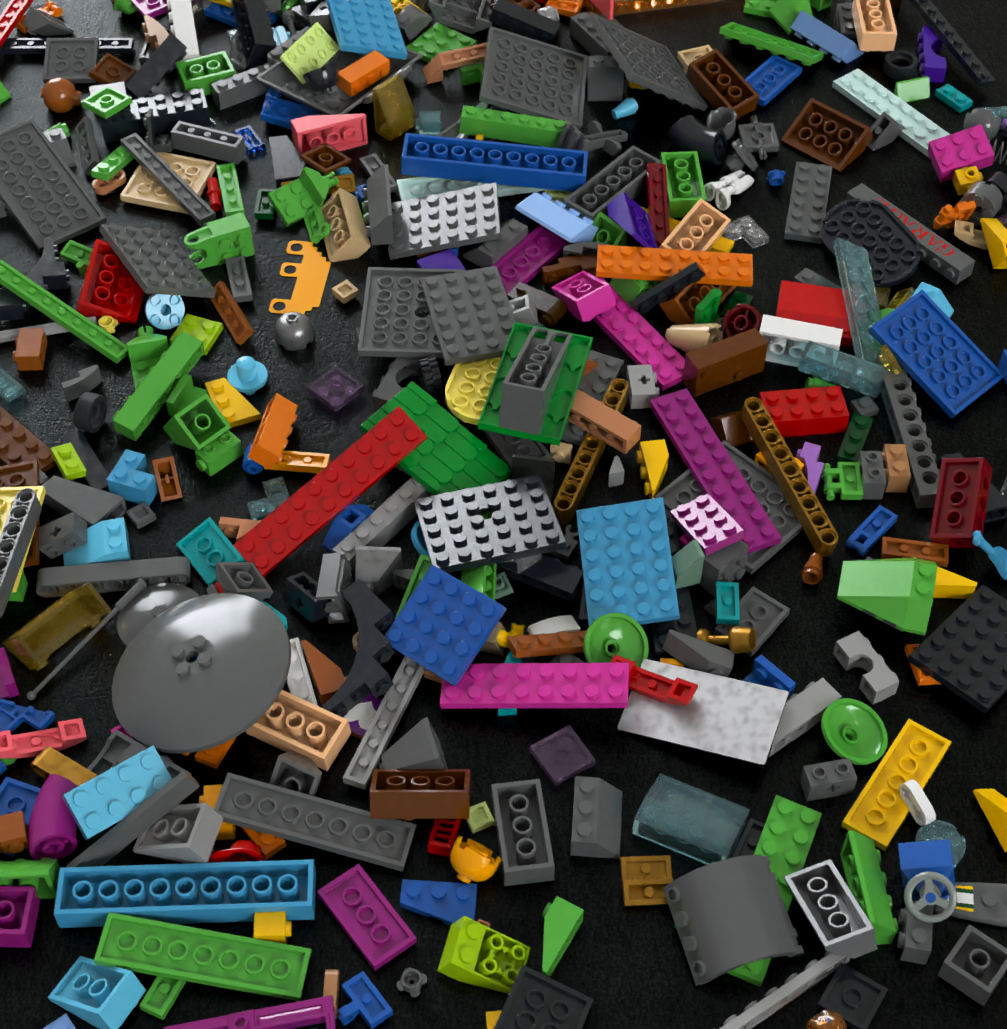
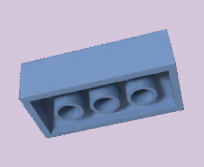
[790,10,864,64]

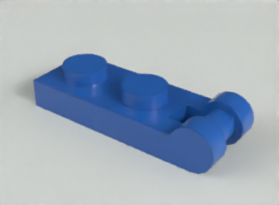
[845,505,898,557]

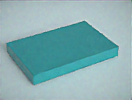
[176,517,246,586]

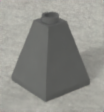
[378,717,448,769]

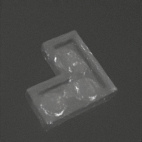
[722,215,769,249]

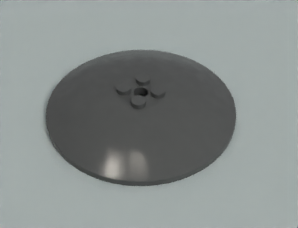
[112,593,291,754]

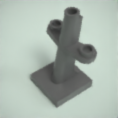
[556,121,628,156]

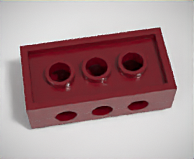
[929,457,993,548]

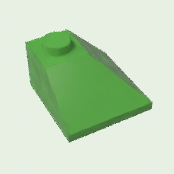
[768,0,813,35]

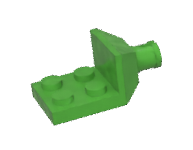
[267,167,339,227]
[126,326,169,391]

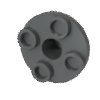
[725,139,759,173]

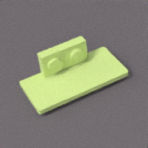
[280,22,339,84]

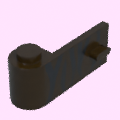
[507,282,568,327]

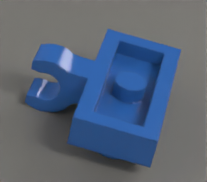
[338,971,393,1029]

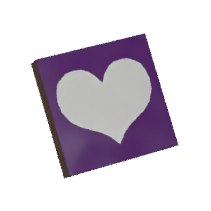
[343,694,382,740]

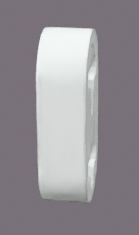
[899,780,936,826]

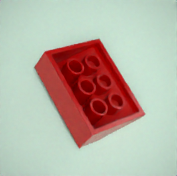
[75,239,144,323]
[776,280,860,347]

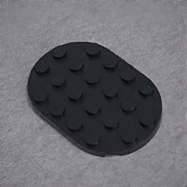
[821,198,920,288]

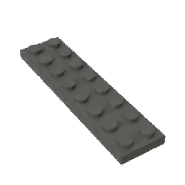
[214,773,416,872]

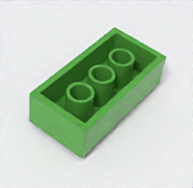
[660,151,707,218]

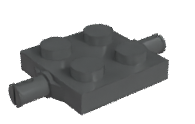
[738,115,779,160]

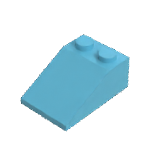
[63,517,131,566]
[48,956,147,1029]

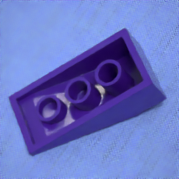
[607,192,657,248]

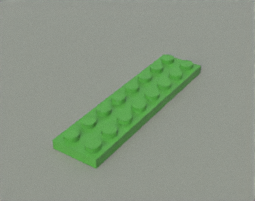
[726,795,822,987]
[94,912,311,1001]

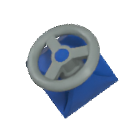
[898,839,957,923]

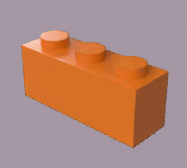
[337,50,390,97]

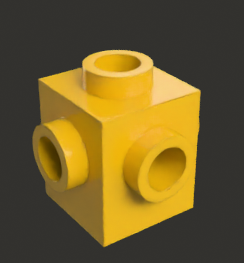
[952,166,983,196]

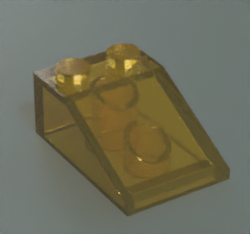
[373,73,415,141]

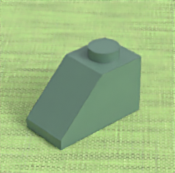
[672,539,705,589]

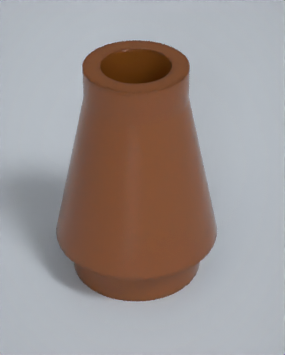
[801,553,823,585]

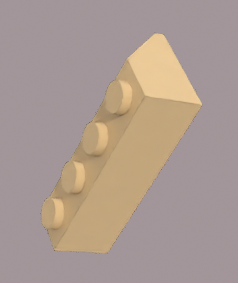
[320,188,371,262]

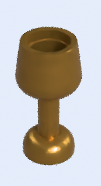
[697,626,756,654]

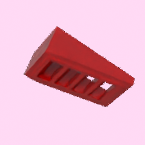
[427,819,462,857]

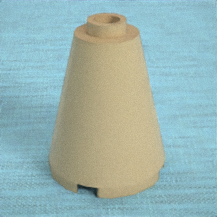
[665,323,723,353]

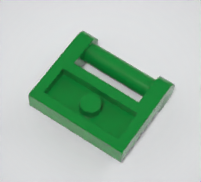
[694,289,722,324]

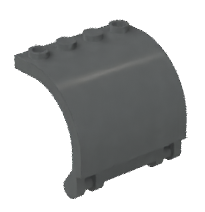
[663,854,804,986]

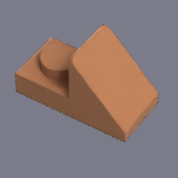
[219,517,261,541]

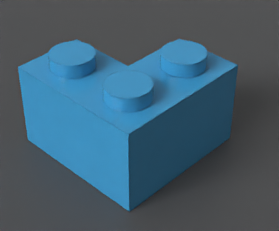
[106,449,158,506]

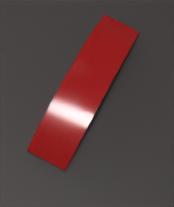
[610,655,698,706]

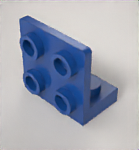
[742,654,796,701]

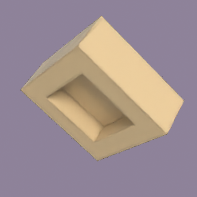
[332,280,359,304]
[550,442,573,464]

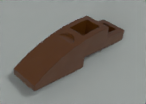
[542,255,605,286]

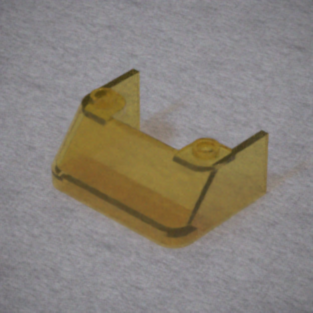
[3,582,112,671]

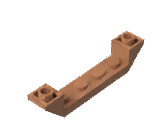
[422,42,487,84]

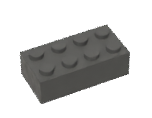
[491,779,555,886]

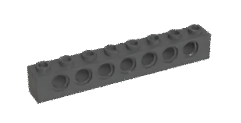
[878,369,940,509]

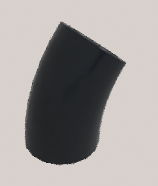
[667,115,727,165]

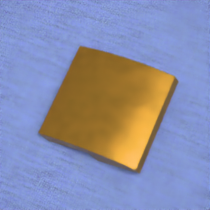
[620,855,673,906]

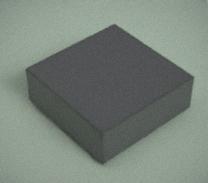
[126,501,156,529]

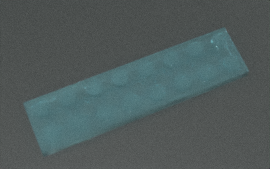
[833,237,892,374]

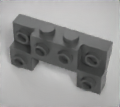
[87,730,192,805]

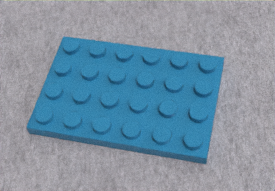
[326,0,408,60]
[576,497,680,626]

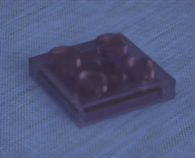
[307,365,365,412]
[529,725,595,786]

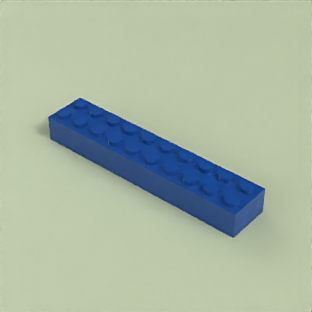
[401,133,588,192]

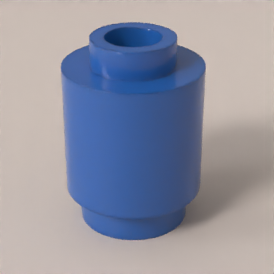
[242,443,264,474]

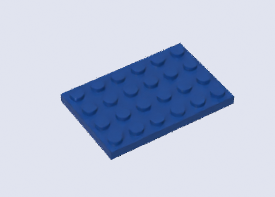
[868,290,1005,419]

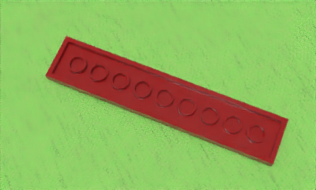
[233,406,427,577]

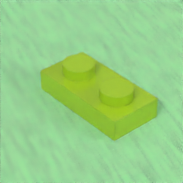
[51,442,86,480]

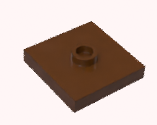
[89,53,137,84]

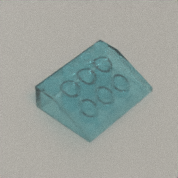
[632,773,750,865]

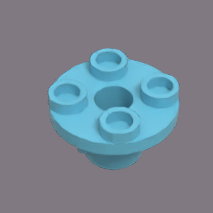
[145,294,185,330]
[227,356,268,395]

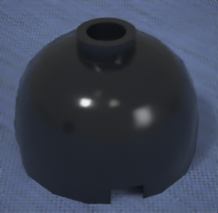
[303,63,339,94]

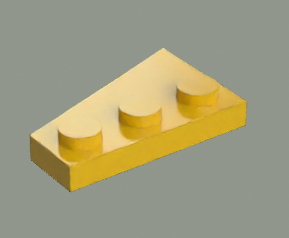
[205,378,261,428]

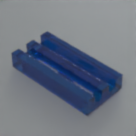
[234,125,266,155]

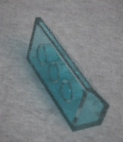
[798,341,886,398]

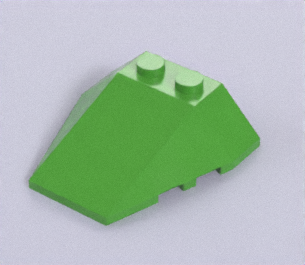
[837,557,937,635]

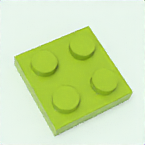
[169,314,223,355]

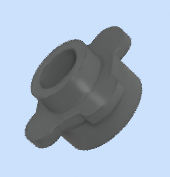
[397,967,427,997]

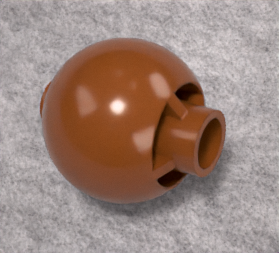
[41,77,81,113]

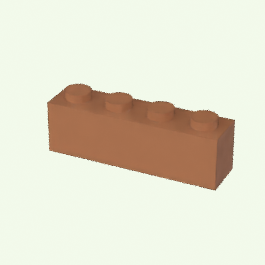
[568,390,641,454]

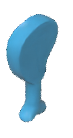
[972,530,1007,580]

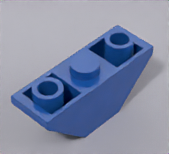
[322,504,374,553]

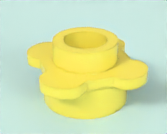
[98,316,118,334]

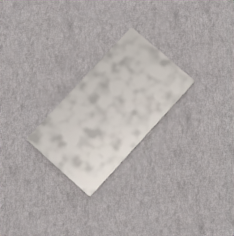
[617,659,789,766]

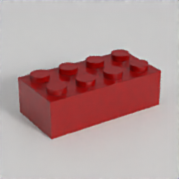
[759,385,850,437]

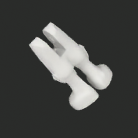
[704,170,754,211]

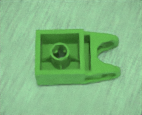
[184,212,254,269]

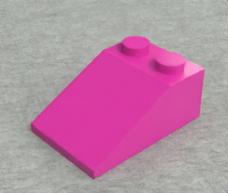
[551,270,616,322]

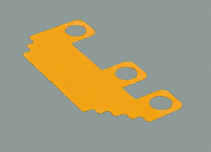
[269,240,331,314]

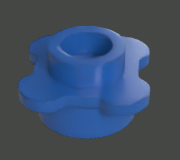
[766,170,786,186]

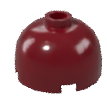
[723,304,762,338]

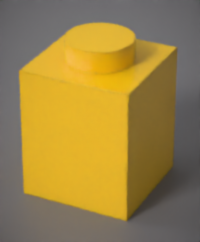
[254,912,292,944]

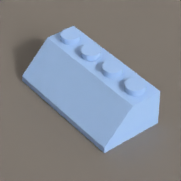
[515,192,599,243]

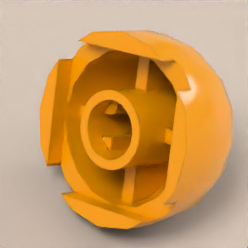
[450,836,502,884]

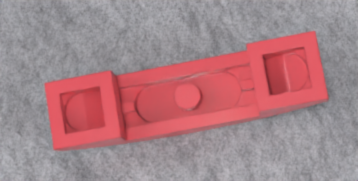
[0,718,87,759]

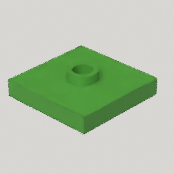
[81,86,133,119]

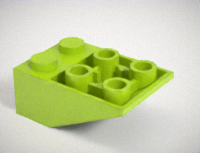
[437,916,531,994]

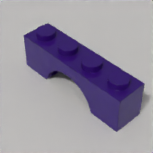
[917,26,947,83]

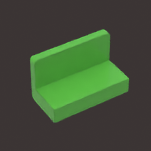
[166,373,208,416]

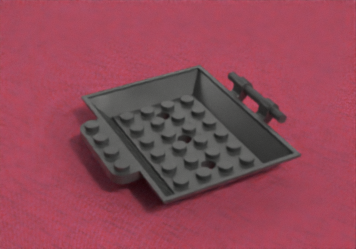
[255,27,423,115]

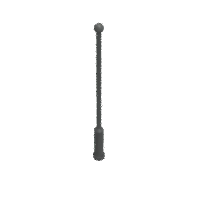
[27,578,147,700]

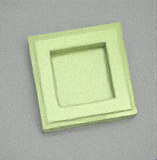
[466,801,495,834]

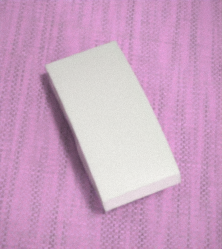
[527,615,580,635]

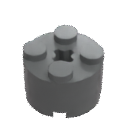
[960,181,1003,226]

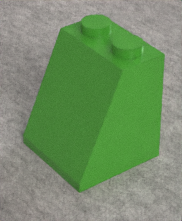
[163,393,231,451]

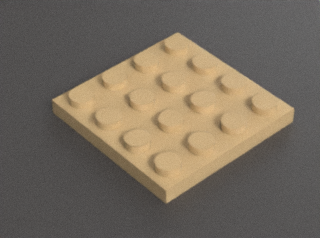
[120,152,216,214]

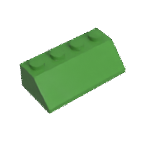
[840,830,898,945]
[0,858,60,899]

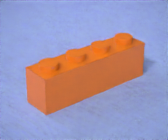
[248,393,298,470]

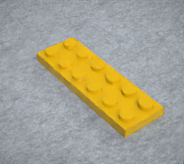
[841,719,951,851]

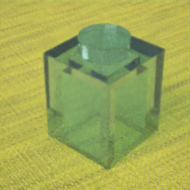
[415,111,441,136]

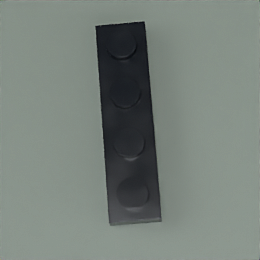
[629,262,706,315]

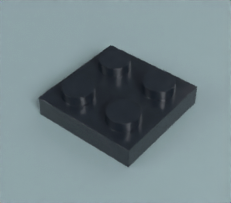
[816,962,888,1029]

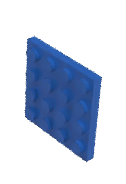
[384,564,507,687]

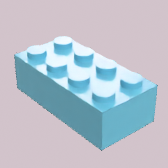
[62,745,172,840]

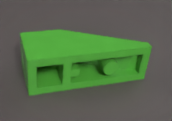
[542,896,584,978]

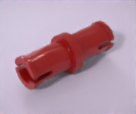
[207,177,222,212]

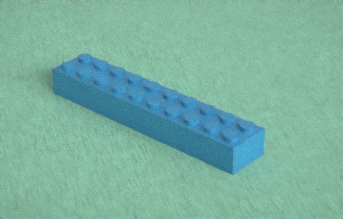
[54,859,316,928]

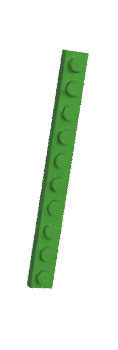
[0,259,129,364]

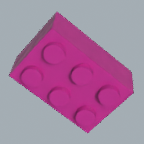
[927,124,995,182]

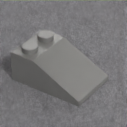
[133,803,224,863]

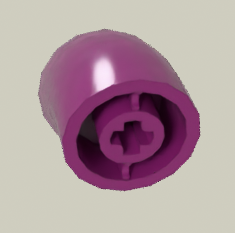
[28,774,78,860]

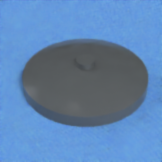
[117,583,199,648]

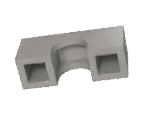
[833,631,899,705]

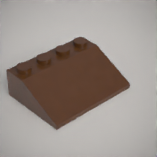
[781,98,873,172]

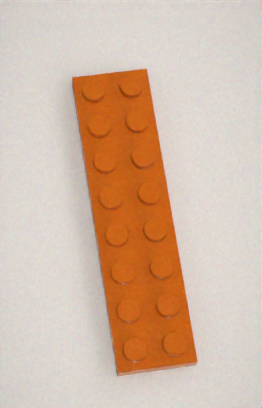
[596,244,753,287]

